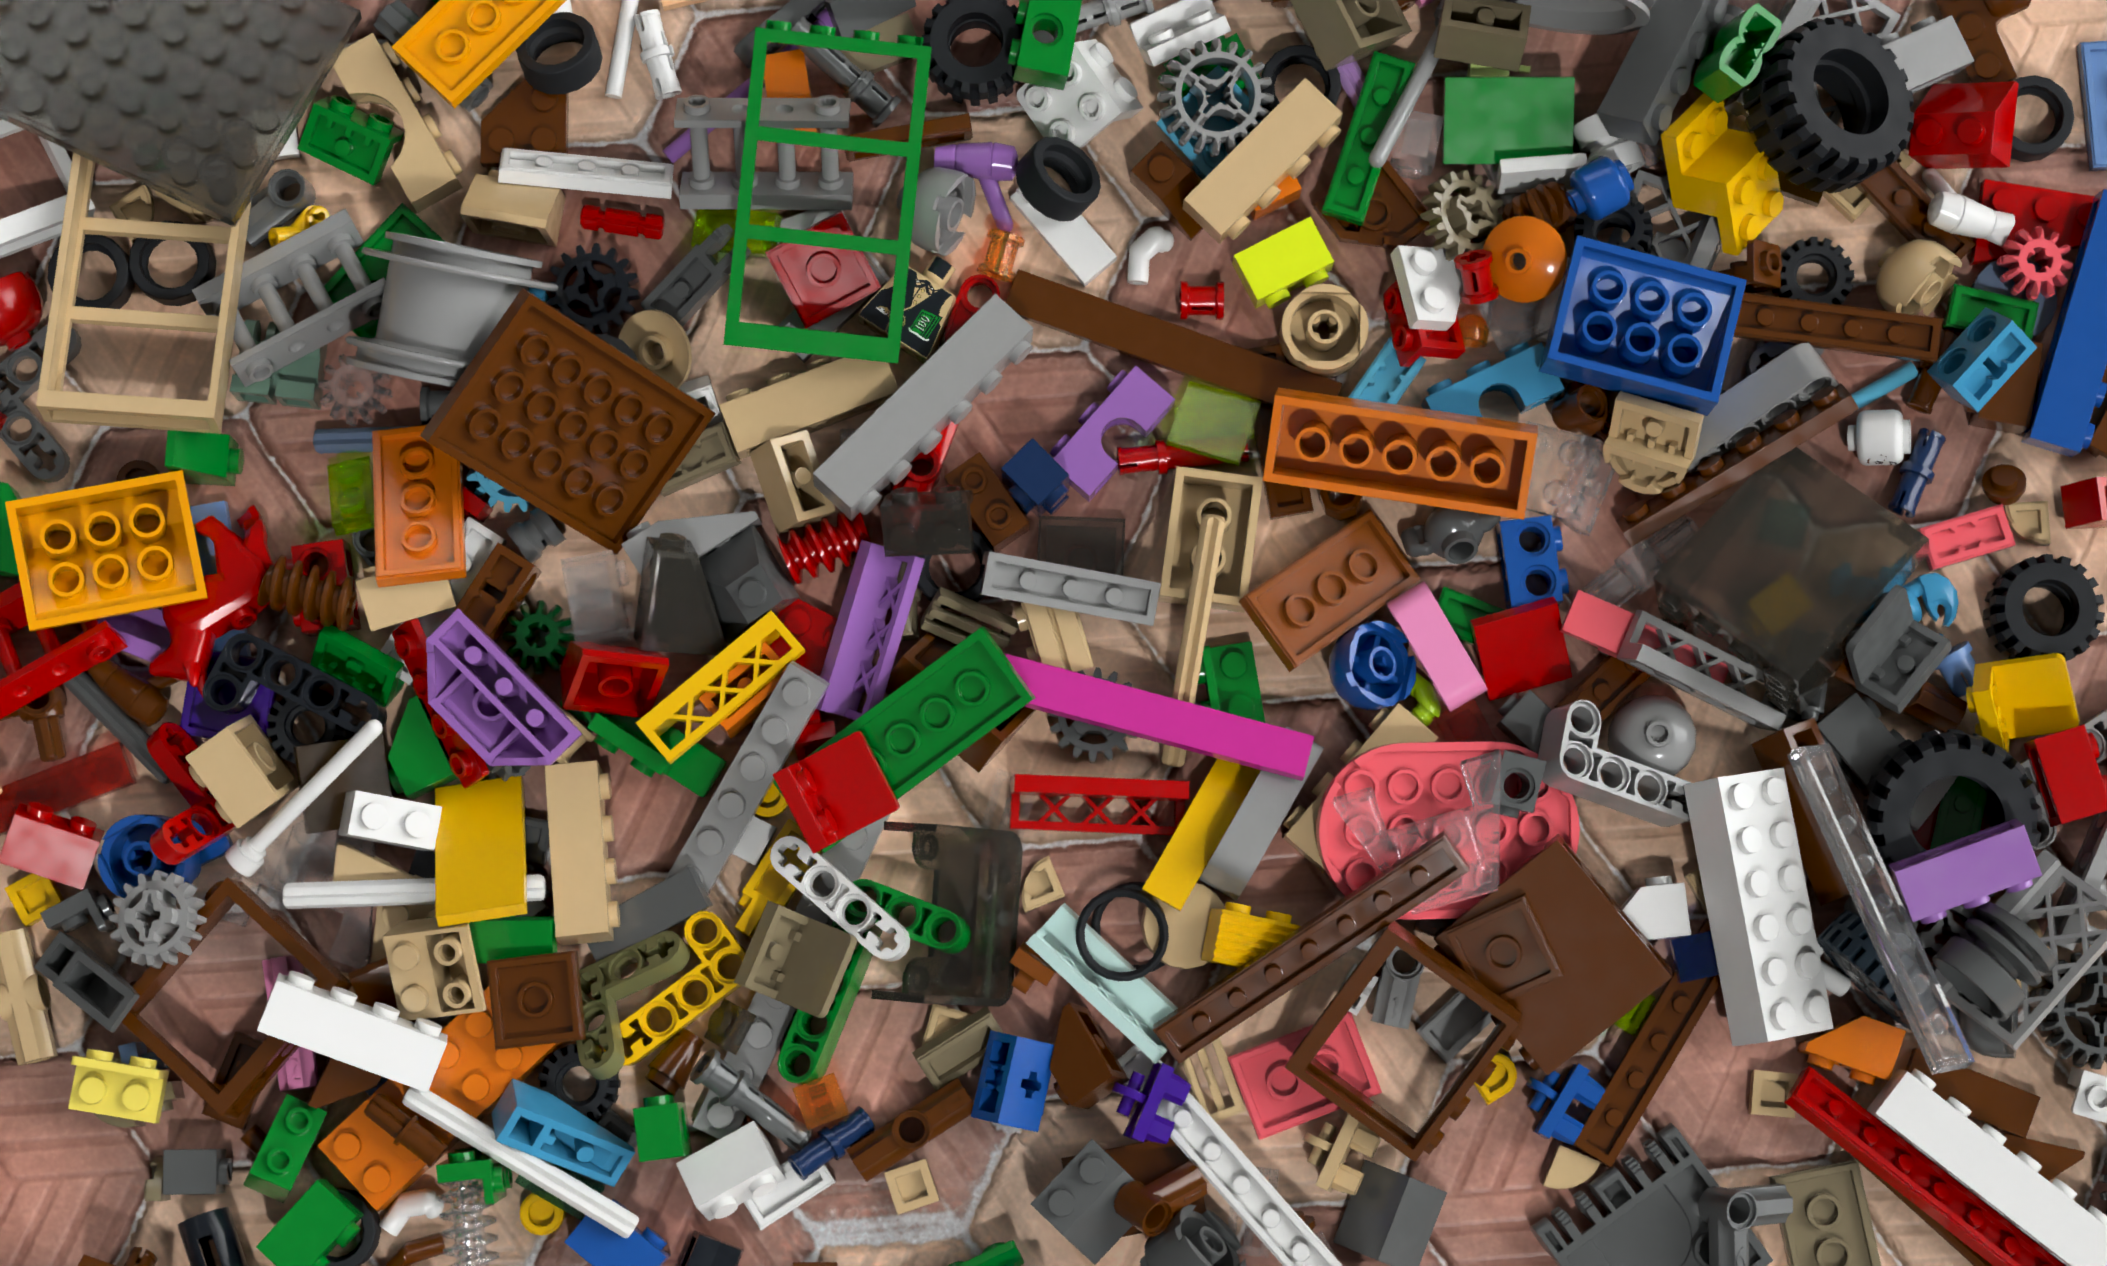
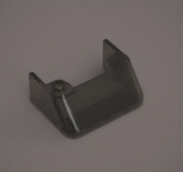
[871,821,1023,1007]

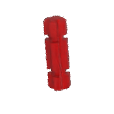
[580,205,665,240]

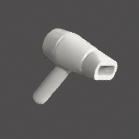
[1922,168,2015,246]

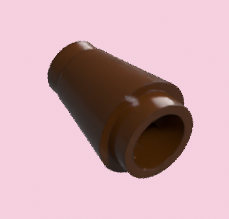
[645,1028,705,1096]

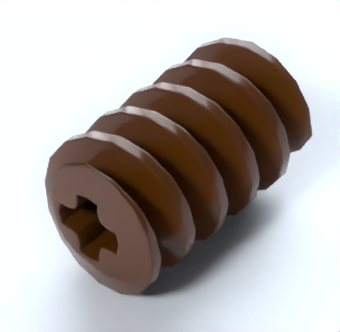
[257,555,357,631]

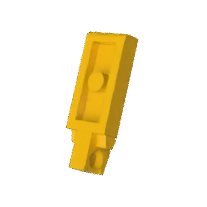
[735,819,822,938]

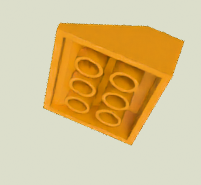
[5,470,208,632]

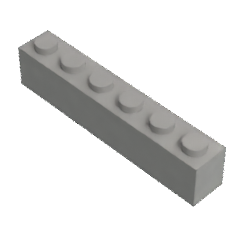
[813,293,1033,521]

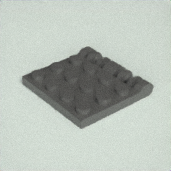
[1530,1123,1773,1266]

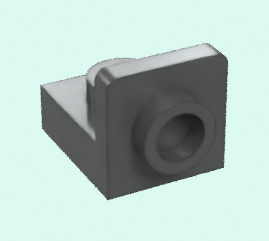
[40,888,117,933]

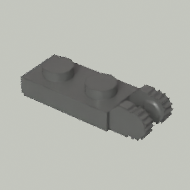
[641,224,751,327]

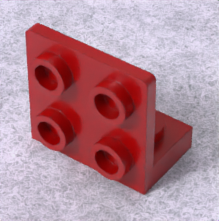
[772,731,900,854]

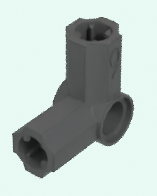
[1698,1183,1793,1266]

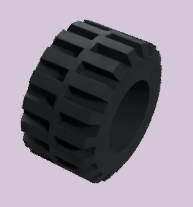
[922,0,1023,106]
[1983,554,2105,661]

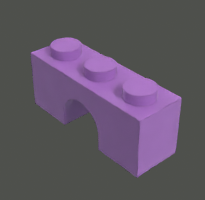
[1050,366,1175,502]

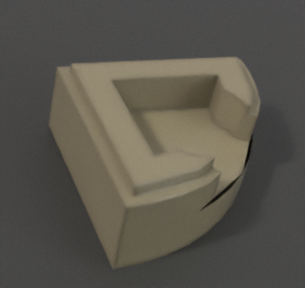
[144,1156,171,1201]

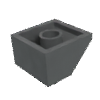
[1031,1139,1134,1265]

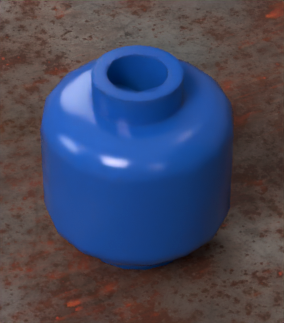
[1566,156,1634,221]

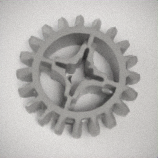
[1157,38,1274,157]

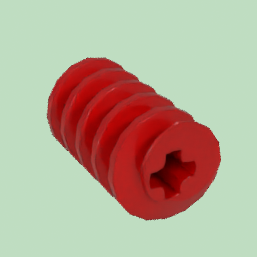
[776,512,871,585]

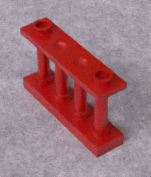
[0,582,128,719]

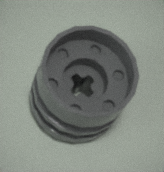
[1932,902,2057,1021]

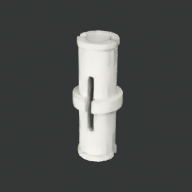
[633,9,682,100]

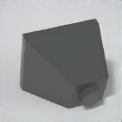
[684,525,800,645]

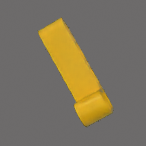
[604,911,746,1066]

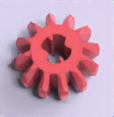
[1996,226,2074,301]

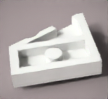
[1390,245,1463,331]

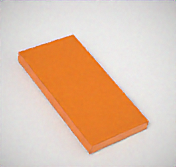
[372,425,466,588]

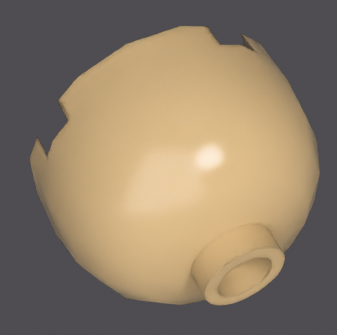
[1876,239,1962,316]

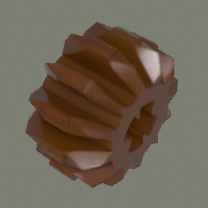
[1501,181,1577,234]

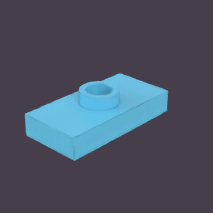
[1348,336,1426,405]

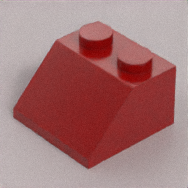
[1908,81,2019,169]
[561,641,669,718]

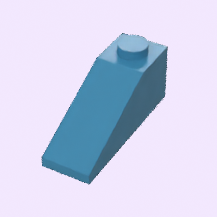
[491,1078,635,1187]

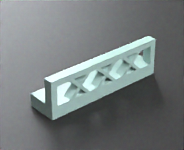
[1026,903,1178,1064]

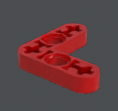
[146,722,236,865]

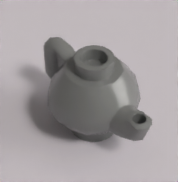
[1401,507,1501,564]

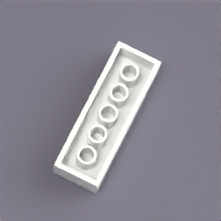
[1683,767,1834,1046]

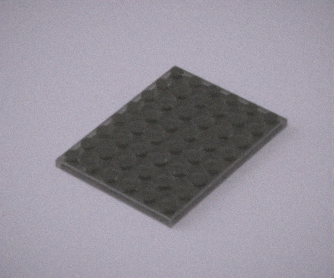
[0,0,362,227]

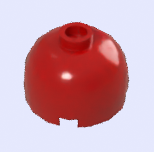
[0,271,43,351]

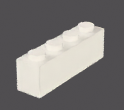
[257,971,448,1093]

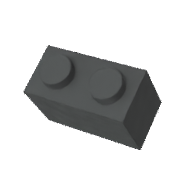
[1816,693,1906,796]

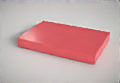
[1227,1011,1382,1140]

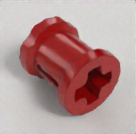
[1454,249,1500,305]
[1179,281,1224,320]

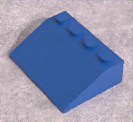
[1539,235,1747,416]

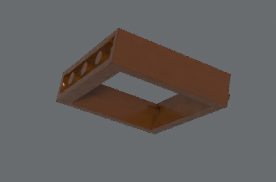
[122,877,352,1119]
[1285,921,1523,1162]

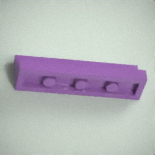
[816,540,925,720]

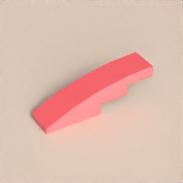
[1560,589,1729,684]

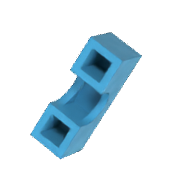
[1421,342,1565,417]

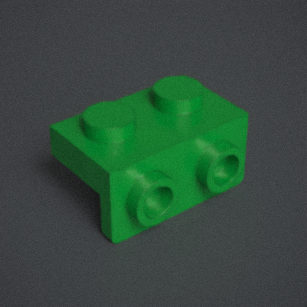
[436,1147,513,1205]

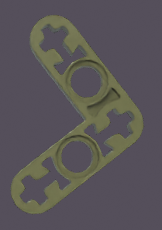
[576,931,690,1080]

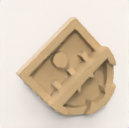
[1603,391,1704,494]

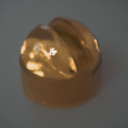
[1458,313,1489,348]

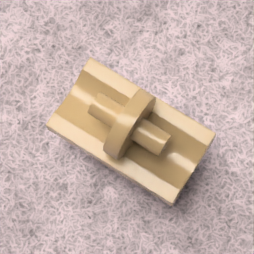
[1303,1114,1382,1195]

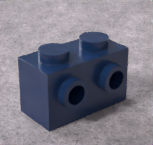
[1001,438,1070,518]

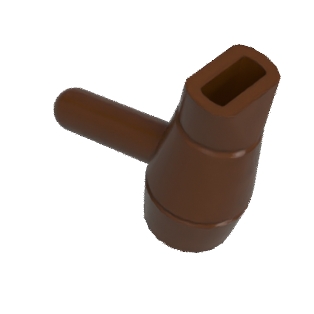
[88,660,180,727]

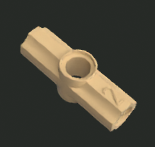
[0,928,58,1066]

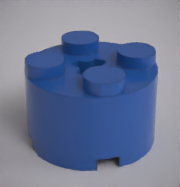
[98,814,201,899]

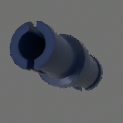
[1888,428,1946,518]
[788,1106,875,1181]

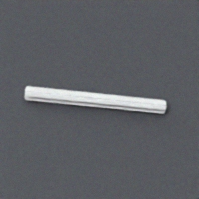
[282,875,546,909]
[402,1087,639,1238]

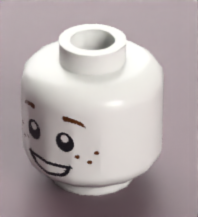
[1847,409,1911,466]

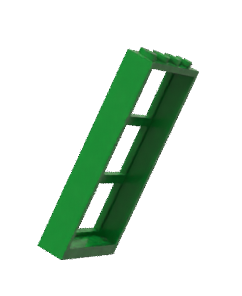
[723,20,932,363]

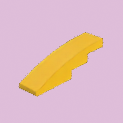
[1142,758,1261,911]

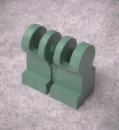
[230,319,328,410]

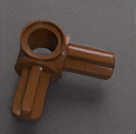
[1551,381,1612,440]
[0,686,66,762]

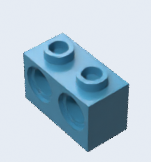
[1927,307,2037,412]

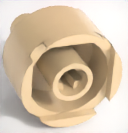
[1279,284,1369,378]

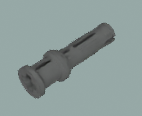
[791,16,901,128]
[690,1048,813,1153]

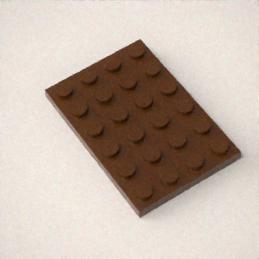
[420,288,716,554]

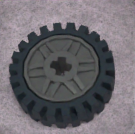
[1817,910,1941,1030]

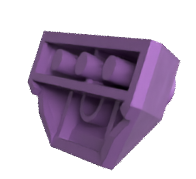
[426,609,582,766]

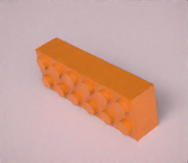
[1263,387,1538,520]
[317,986,565,1211]

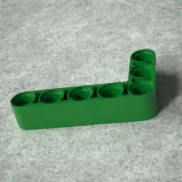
[777,879,971,1086]

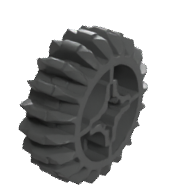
[2033,952,2107,1069]

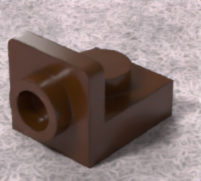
[1716,239,1782,294]

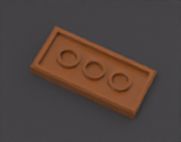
[1238,509,1421,672]

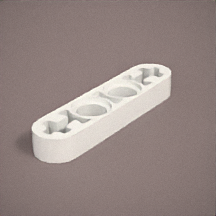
[770,836,910,962]

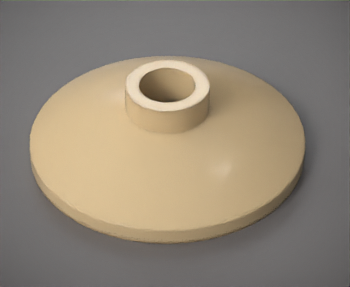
[619,309,692,388]

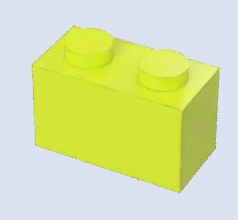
[1232,216,1334,309]

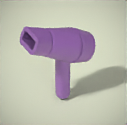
[934,142,1019,233]

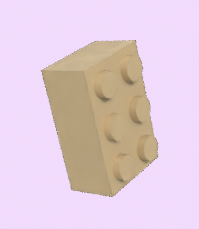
[1159,466,1263,613]

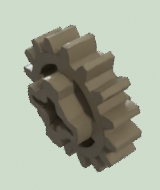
[1420,170,1504,261]

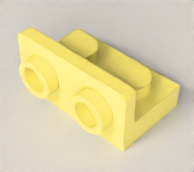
[68,1048,169,1123]

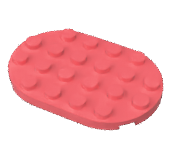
[1316,741,1580,920]

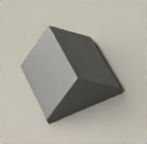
[1333,1159,1447,1266]

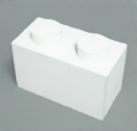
[338,790,442,851]
[676,1121,787,1221]

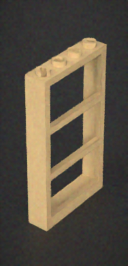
[36,113,259,434]

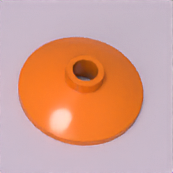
[1483,216,1567,303]

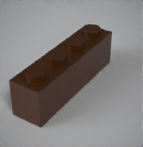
[1751,718,1885,906]

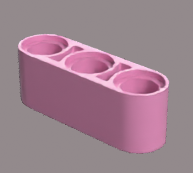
[1386,581,1488,712]

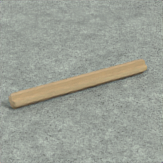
[1161,514,1225,767]

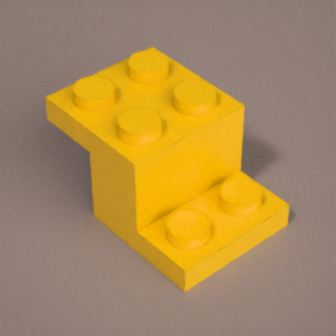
[1661,93,1784,256]

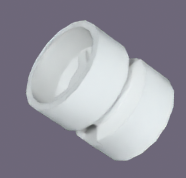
[1573,113,1646,174]

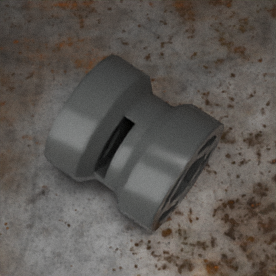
[506,507,566,563]

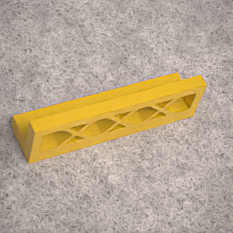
[636,610,806,765]

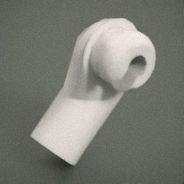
[1127,226,1174,285]
[379,1188,444,1237]

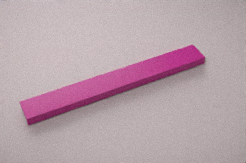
[1004,653,1314,781]

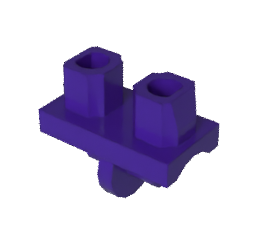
[1112,1063,1191,1144]

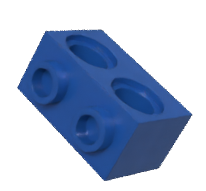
[1495,515,1569,609]

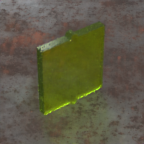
[1167,381,1261,466]

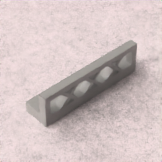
[980,551,1161,626]
[1616,610,1786,731]

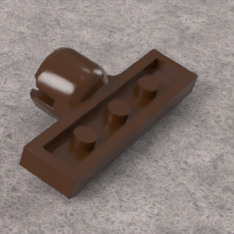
[1935,0,2031,83]

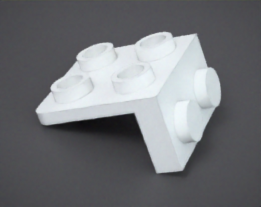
[1016,39,1143,149]

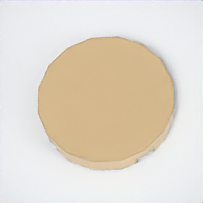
[1141,883,1225,969]

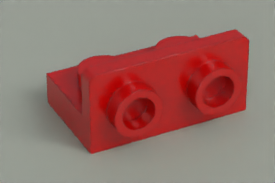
[1383,280,1466,367]

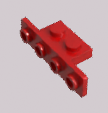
[392,618,489,789]

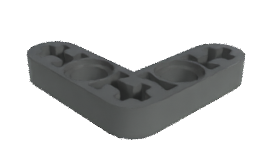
[0,324,82,483]

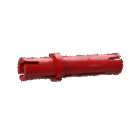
[1117,434,1249,475]

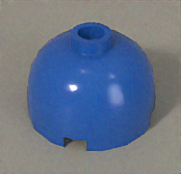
[1328,620,1416,710]

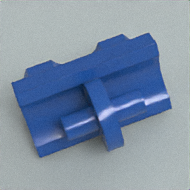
[1526,1063,1605,1145]

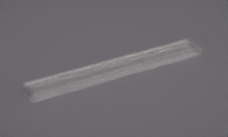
[1787,743,1975,1074]

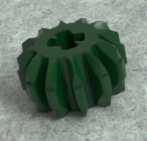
[502,600,578,675]

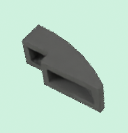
[34,931,140,1033]

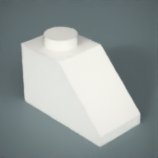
[1621,876,1691,941]

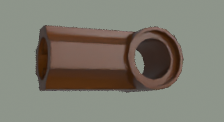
[1114,1161,1207,1237]

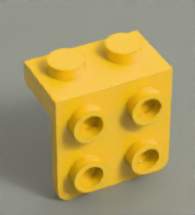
[1966,653,2079,753]

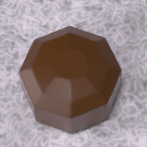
[1320,490,1363,521]

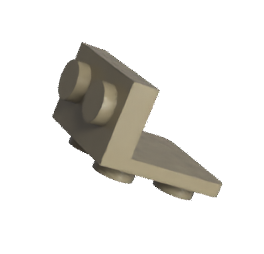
[734,900,857,1018]

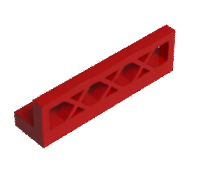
[1009,774,1190,836]

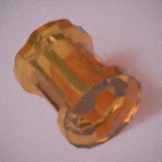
[977,229,1025,282]

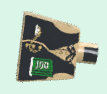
[858,255,956,364]

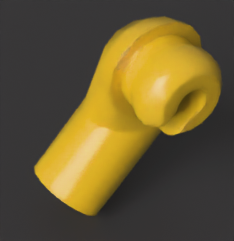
[268,205,330,247]

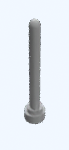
[1369,0,1444,168]

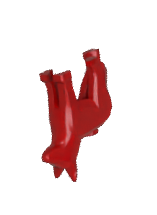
[149,505,274,697]

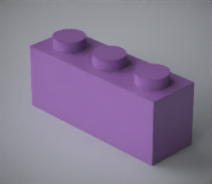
[1888,818,2043,924]

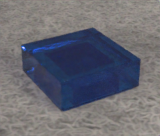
[1669,931,1719,983]

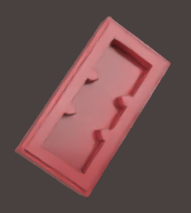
[1916,504,2016,571]

